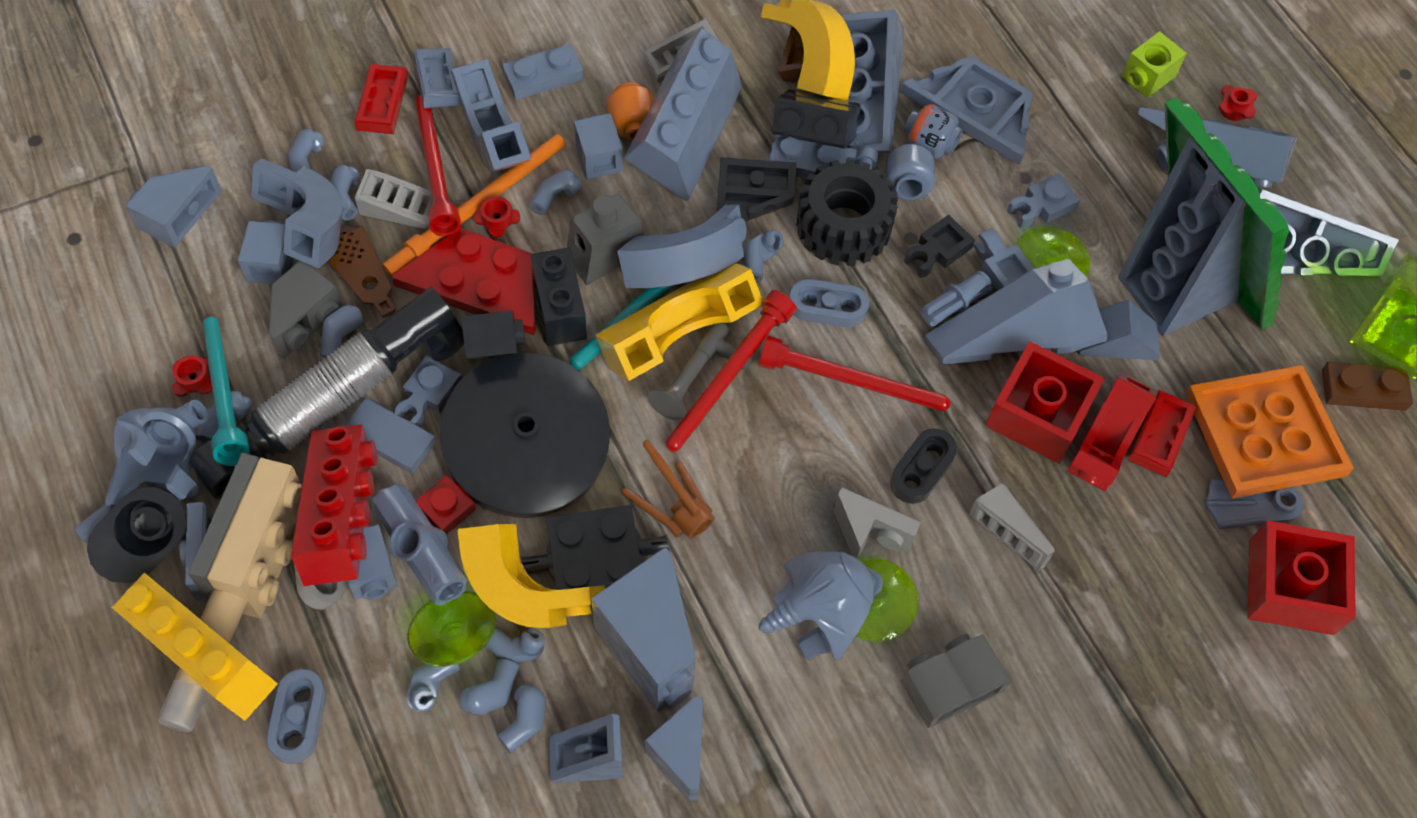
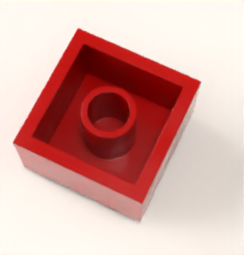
[985,341,1105,464]
[1247,520,1356,635]

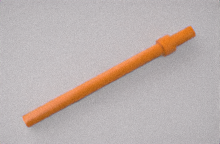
[381,134,566,277]

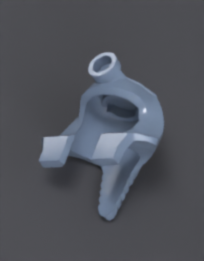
[105,400,208,507]
[759,551,883,661]

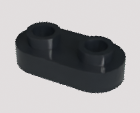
[890,428,957,504]

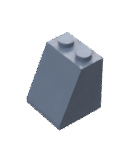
[592,547,696,712]

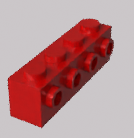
[291,424,378,586]

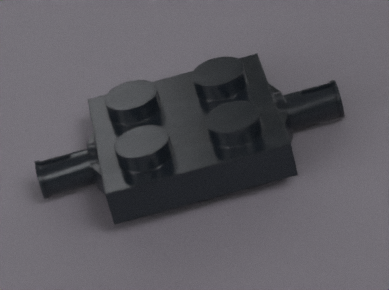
[521,505,669,590]

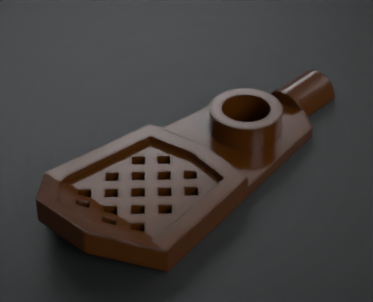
[327,226,396,318]

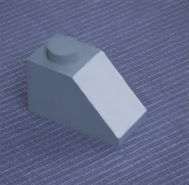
[125,166,222,247]

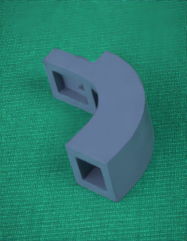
[451,59,531,173]
[251,159,343,268]
[617,205,747,288]

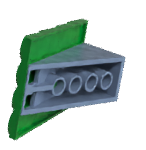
[1118,97,1289,336]

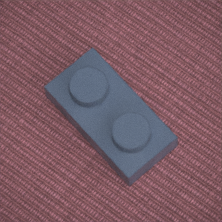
[502,43,584,100]

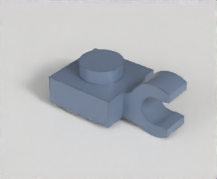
[974,228,1034,291]

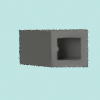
[269,261,343,359]

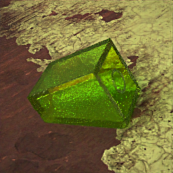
[1350,251,1417,380]

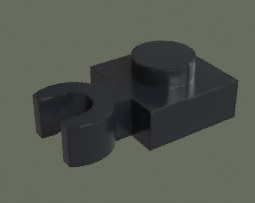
[903,215,975,278]

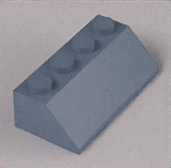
[624,28,742,201]

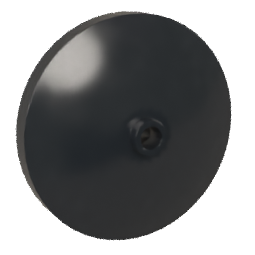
[440,352,610,518]

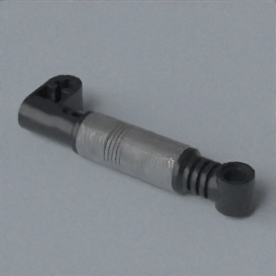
[189,287,464,499]

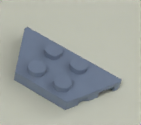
[901,56,1033,165]

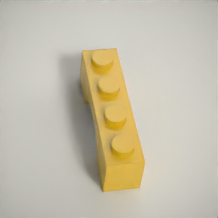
[595,263,763,381]
[111,573,278,721]

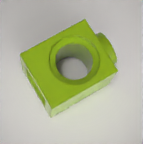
[1121,31,1187,98]

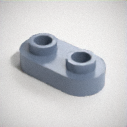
[789,279,869,327]
[267,669,327,764]

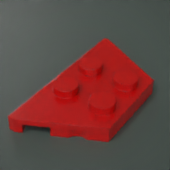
[392,228,536,336]

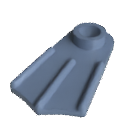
[1204,479,1304,529]

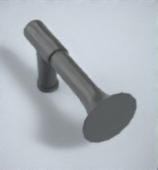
[647,323,754,421]

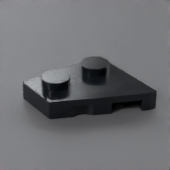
[717,157,796,222]

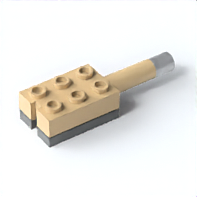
[157,453,302,733]

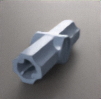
[372,483,468,605]

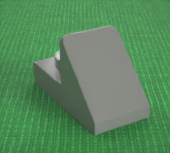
[834,488,921,559]

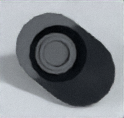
[87,486,187,583]

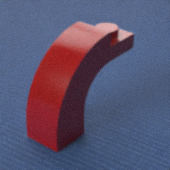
[1067,372,1158,492]

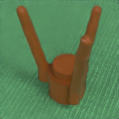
[621,440,715,539]

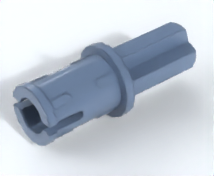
[920,271,992,326]

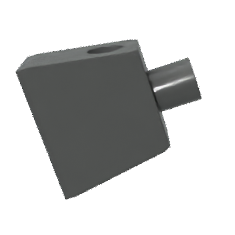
[566,194,644,285]

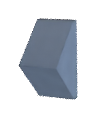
[1078,299,1160,361]
[645,697,703,801]
[549,714,623,783]

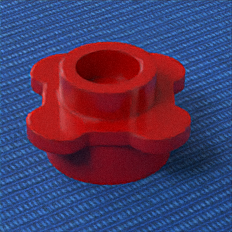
[1219,85,1258,121]
[474,196,521,237]
[172,355,212,397]

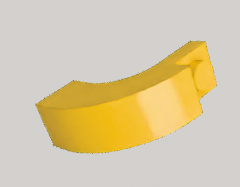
[761,0,855,101]
[458,524,605,628]

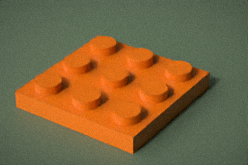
[1185,365,1354,499]

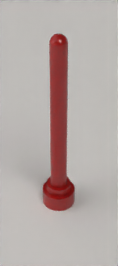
[415,94,461,236]
[665,290,797,452]
[758,335,951,411]

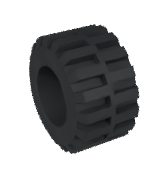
[796,159,898,266]

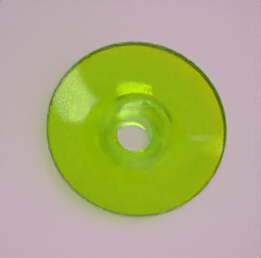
[1016,227,1090,277]
[856,558,919,642]
[407,591,496,667]

